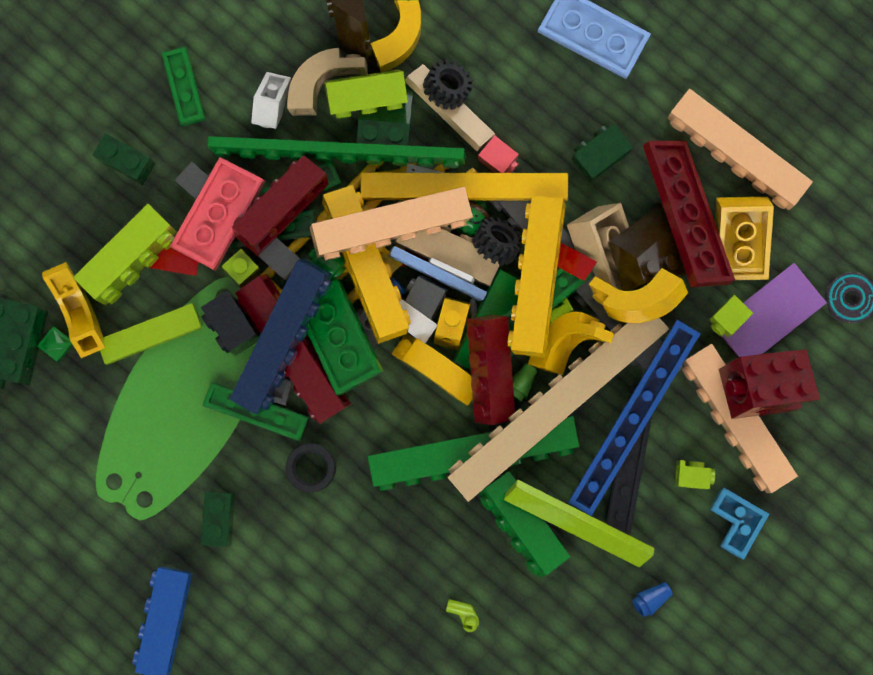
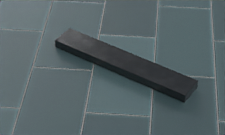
[605,387,652,536]

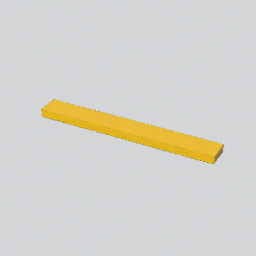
[361,173,568,201]

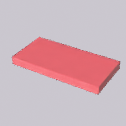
[170,157,265,271]

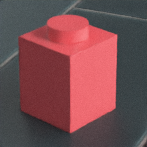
[478,135,519,173]

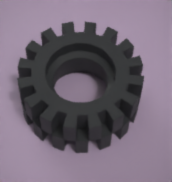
[423,60,473,110]
[472,217,523,265]

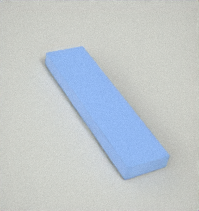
[388,246,487,301]

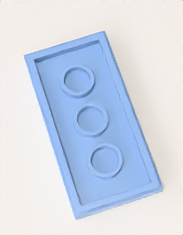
[538,0,651,79]

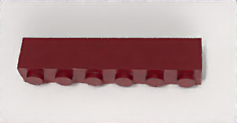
[235,274,351,424]

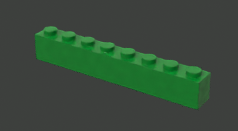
[368,416,579,491]

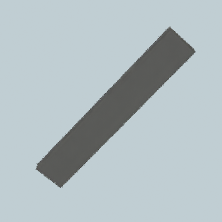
[175,162,301,281]

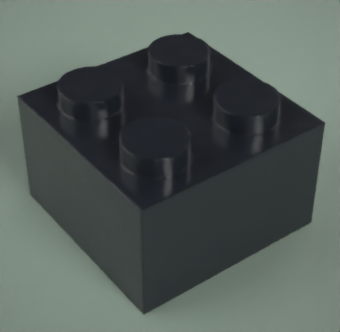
[201,290,260,356]

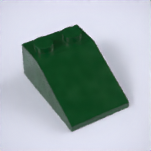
[356,82,414,146]

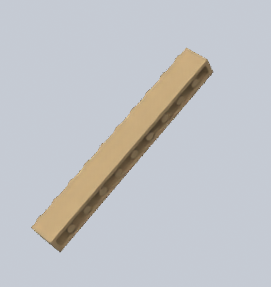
[447,318,669,502]

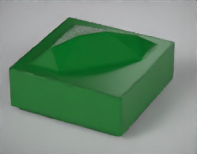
[37,326,73,362]

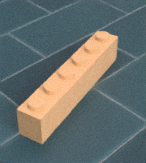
[668,88,813,210]
[309,187,473,261]
[682,344,798,493]

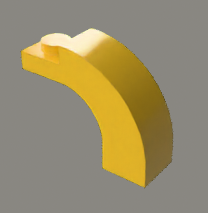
[370,0,421,72]
[42,262,105,358]
[589,268,688,323]
[528,312,614,375]
[392,334,473,406]

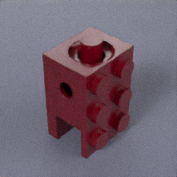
[719,349,820,419]

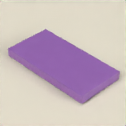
[722,263,827,358]

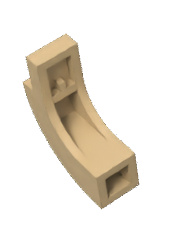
[287,48,368,116]

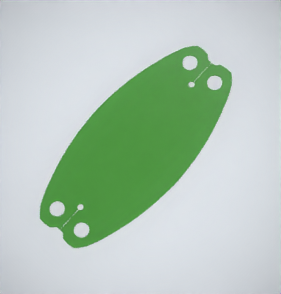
[95,277,261,520]

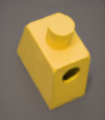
[434,297,471,350]

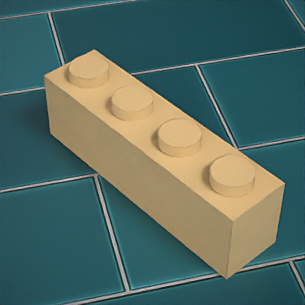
[394,226,499,286]

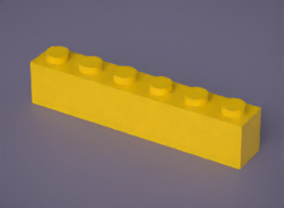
[322,185,411,344]
[508,195,566,358]

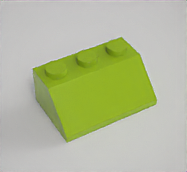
[324,69,408,118]

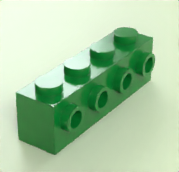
[479,471,570,577]

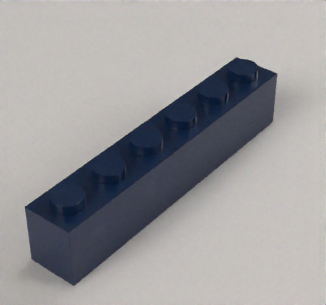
[230,259,332,414]

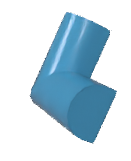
[710,487,769,560]

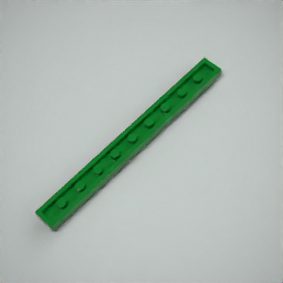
[207,136,466,169]

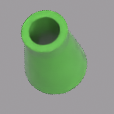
[512,363,538,403]

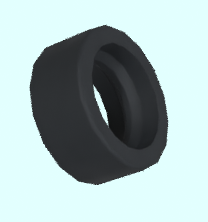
[285,443,336,493]

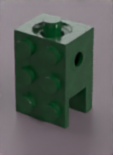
[0,298,49,389]

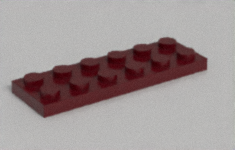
[643,141,735,287]

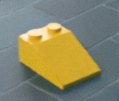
[715,197,774,280]

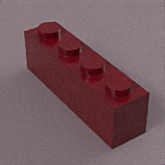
[232,155,329,256]
[467,315,515,425]

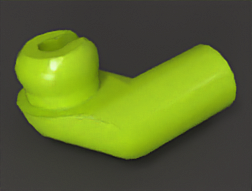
[446,599,479,632]

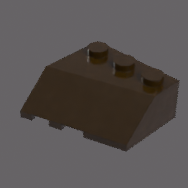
[326,0,374,69]
[608,205,687,291]

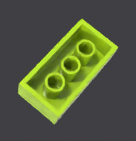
[73,204,177,305]

